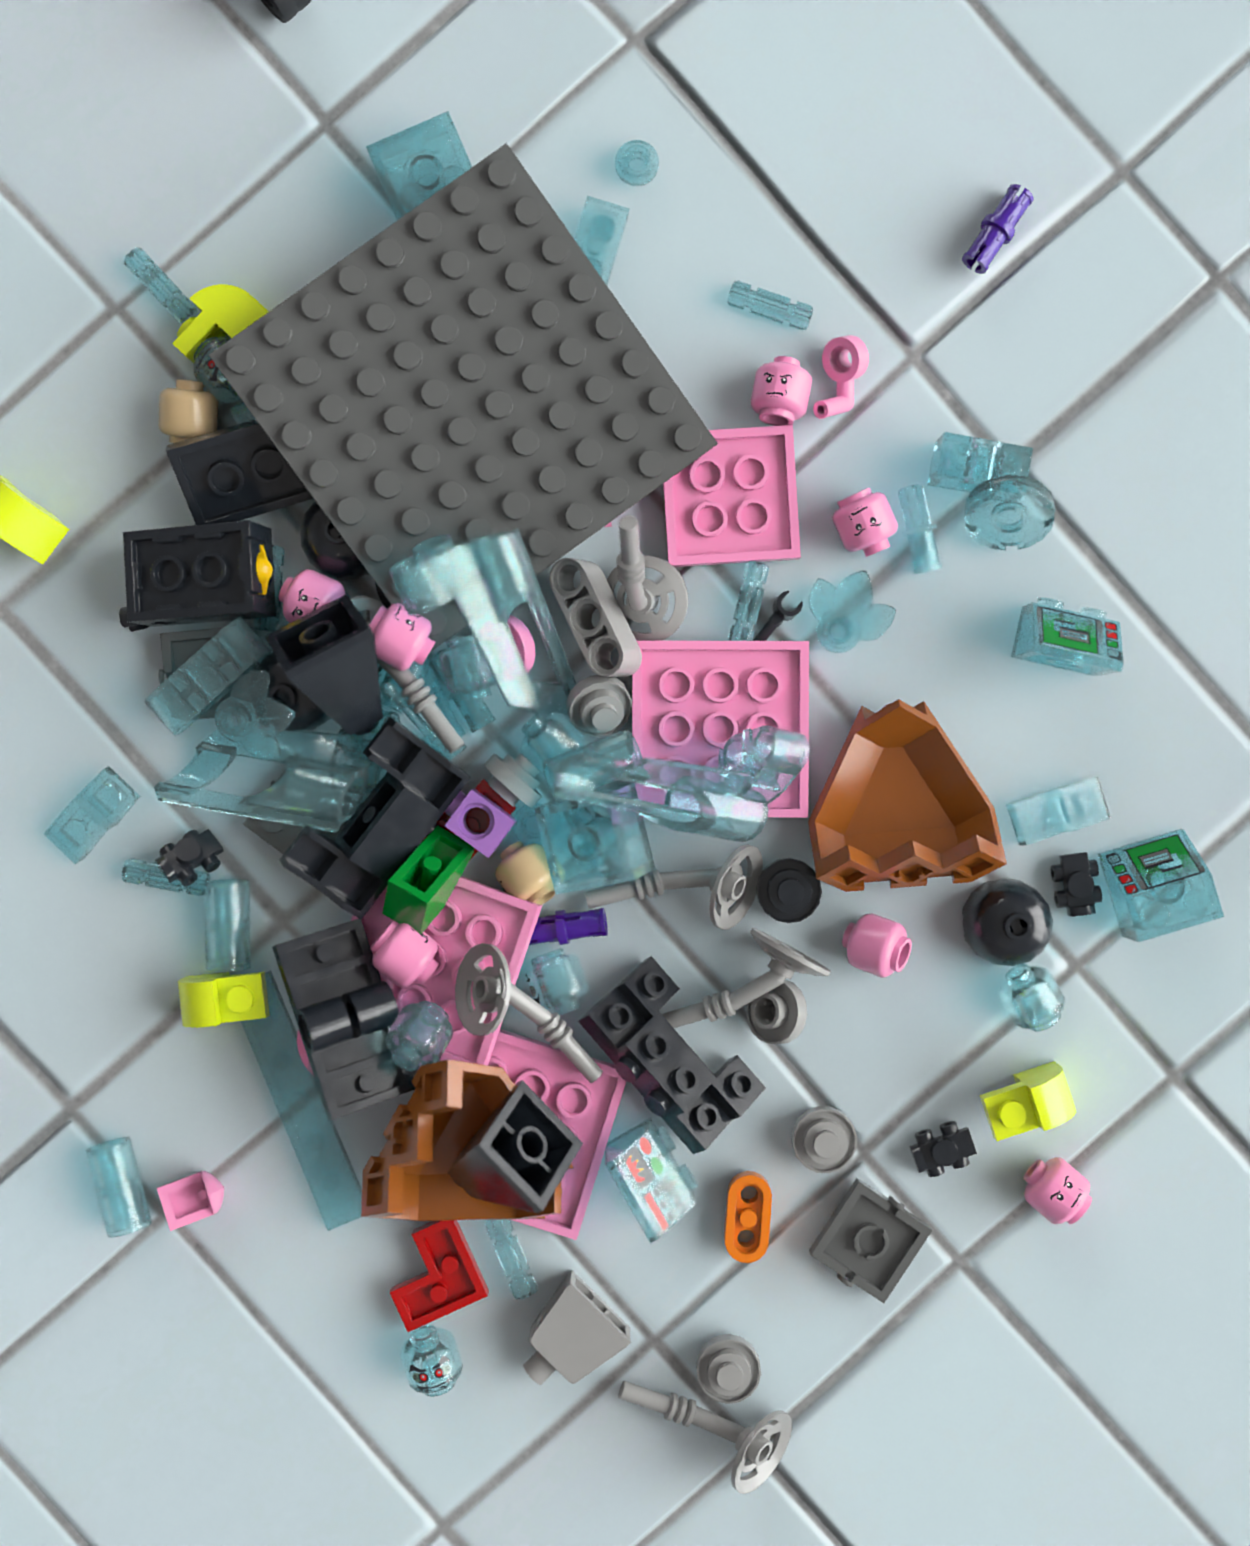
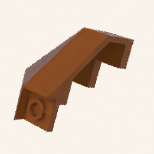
[808,699,1007,892]
[361,1059,574,1221]

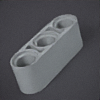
[549,558,642,677]

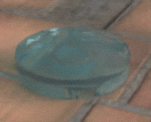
[964,474,1055,551]

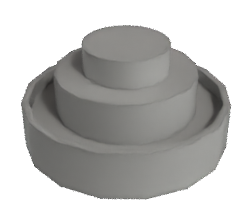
[566,675,632,738]
[484,753,542,808]
[746,980,807,1044]
[791,1106,857,1173]
[696,1334,761,1404]

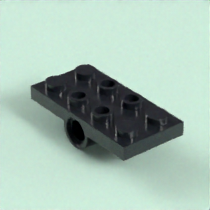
[272,919,416,1121]

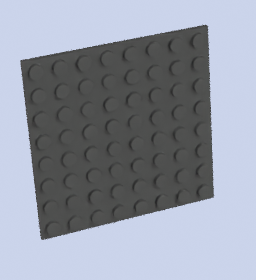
[209,143,718,652]

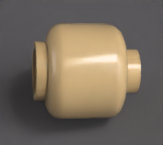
[158,379,219,443]
[495,841,561,905]

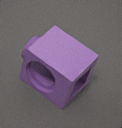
[445,789,517,858]

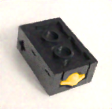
[123,520,276,627]

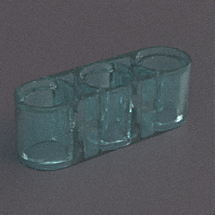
[144,616,271,736]

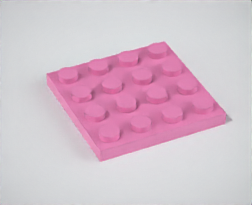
[632,640,809,818]
[351,876,542,1065]
[488,1029,627,1240]

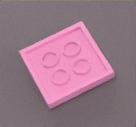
[663,425,801,567]

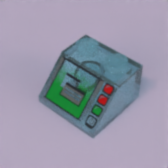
[1011,597,1124,676]
[1098,829,1224,942]

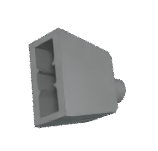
[523,1270,630,1385]

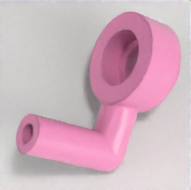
[813,335,869,419]

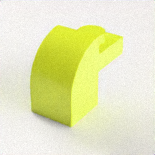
[172,284,269,366]
[0,475,70,565]
[177,971,270,1028]
[979,1061,1076,1141]

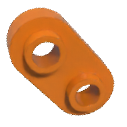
[724,1171,772,1263]

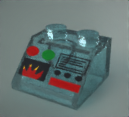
[605,1118,698,1244]

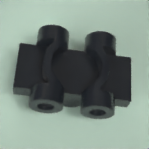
[155,829,224,887]
[1050,852,1102,917]
[909,1121,977,1177]

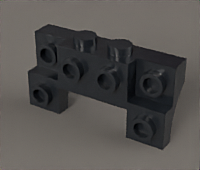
[279,716,471,919]
[578,956,766,1154]

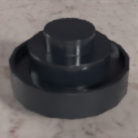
[756,858,822,923]

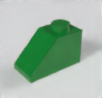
[382,825,475,934]

